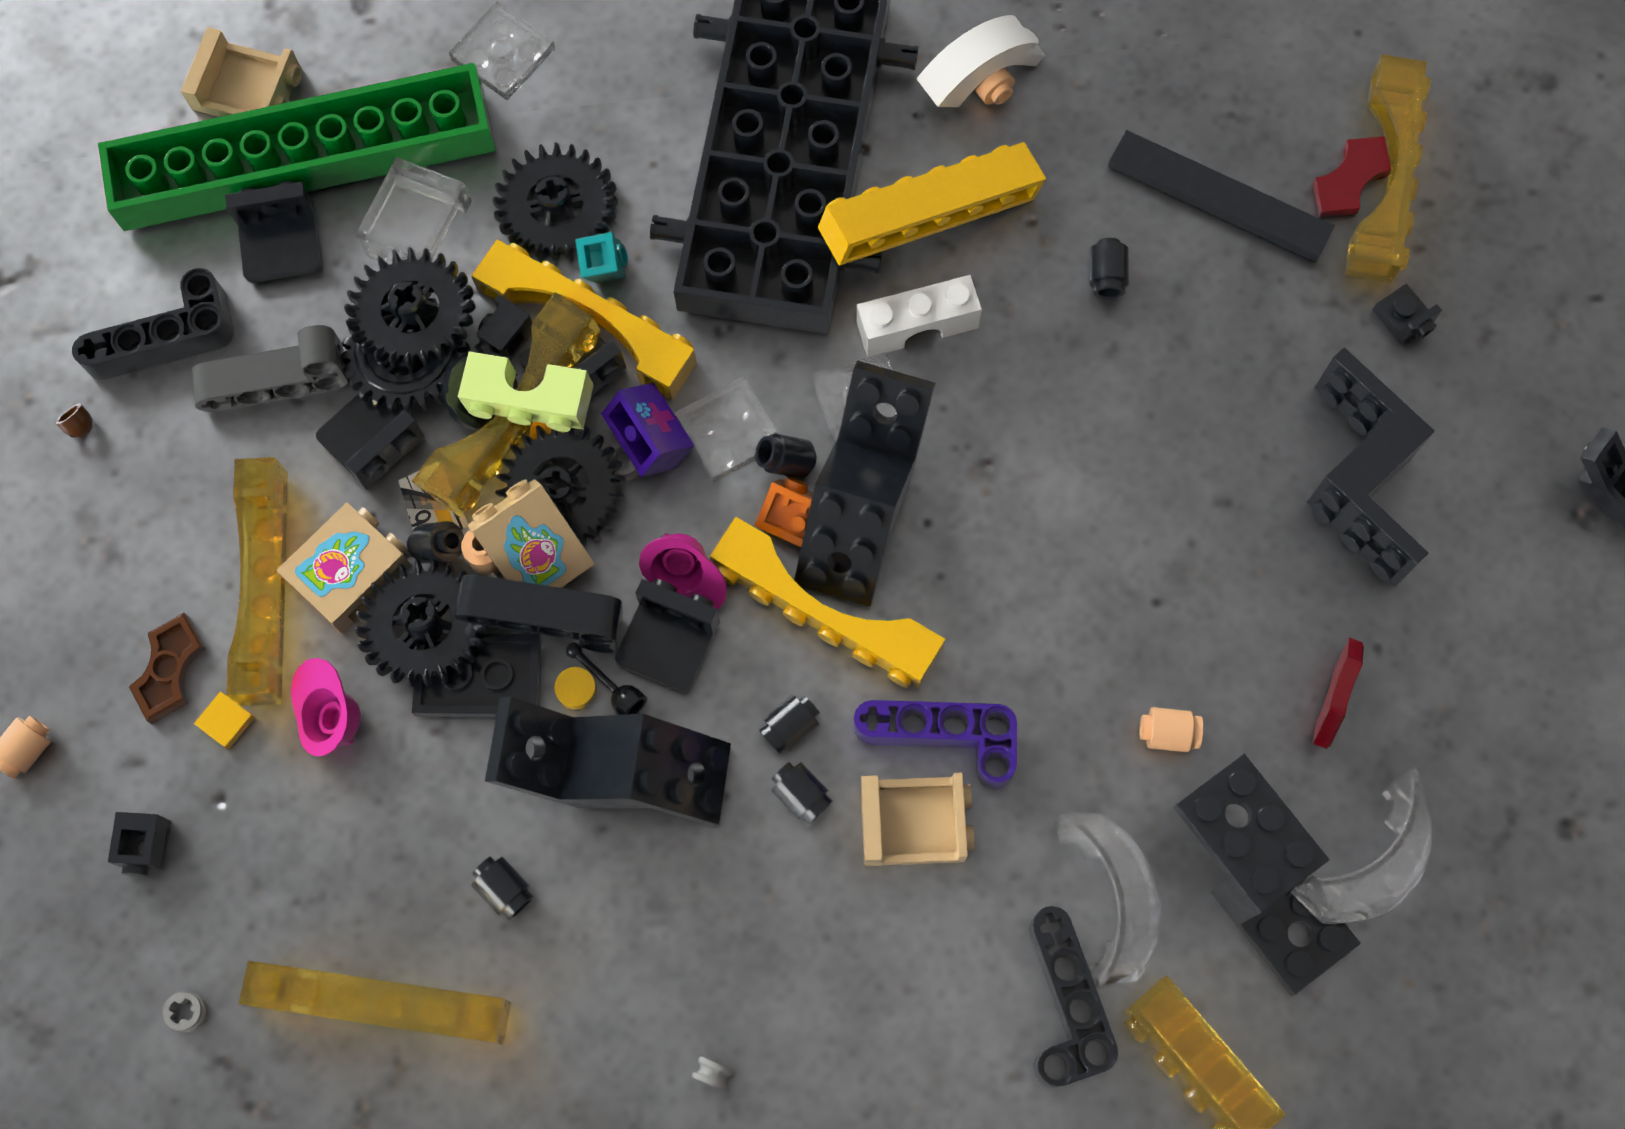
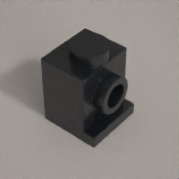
[475,295,536,362]
[108,812,171,877]

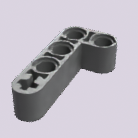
[191,325,348,412]

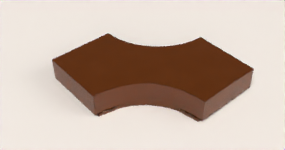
[129,612,206,724]

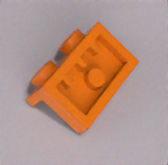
[754,476,813,547]

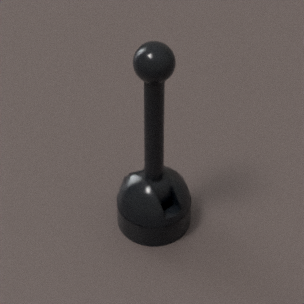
[566,642,647,715]

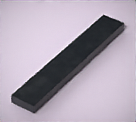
[1108,130,1335,262]

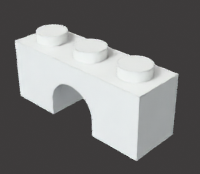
[857,275,982,358]

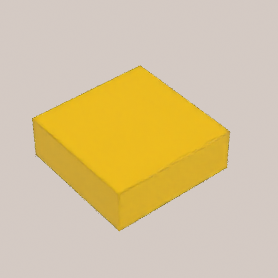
[194,691,256,750]

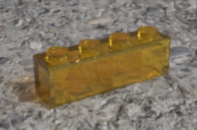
[1122,975,1286,1129]

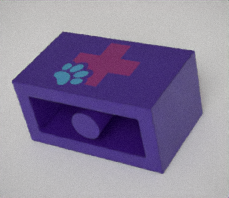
[601,383,695,477]

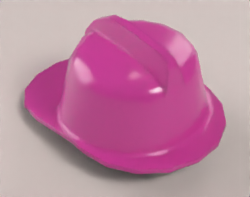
[639,533,727,610]
[291,658,361,757]

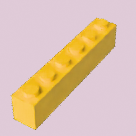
[818,142,1046,266]

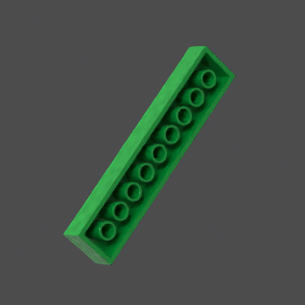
[98,62,496,231]

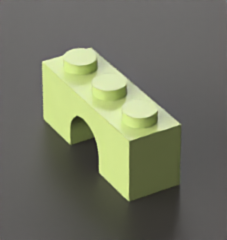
[458,352,594,432]

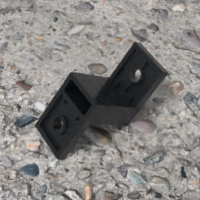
[1307,347,1435,586]
[794,360,936,606]
[485,697,731,825]
[1173,753,1361,996]

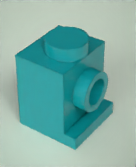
[575,232,628,283]

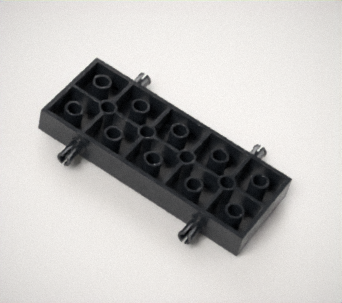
[650,0,919,334]

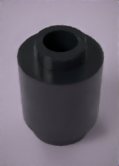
[1089,238,1129,299]
[755,433,817,479]
[407,521,464,564]
[758,694,820,754]
[771,762,833,824]
[471,856,534,920]

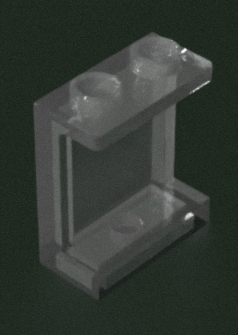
[355,157,472,262]

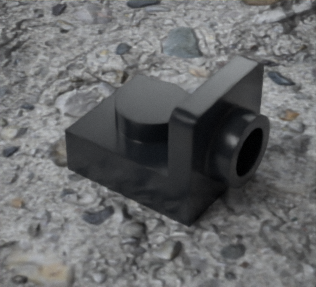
[1372,283,1442,345]

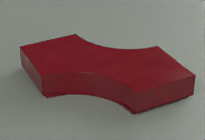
[1313,136,1391,218]
[1313,637,1364,749]

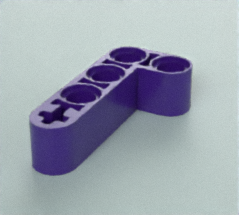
[854,700,1017,790]

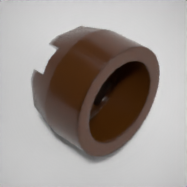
[56,403,93,437]

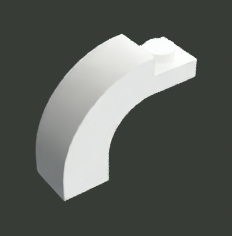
[917,15,1046,107]

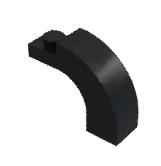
[1578,427,1625,527]

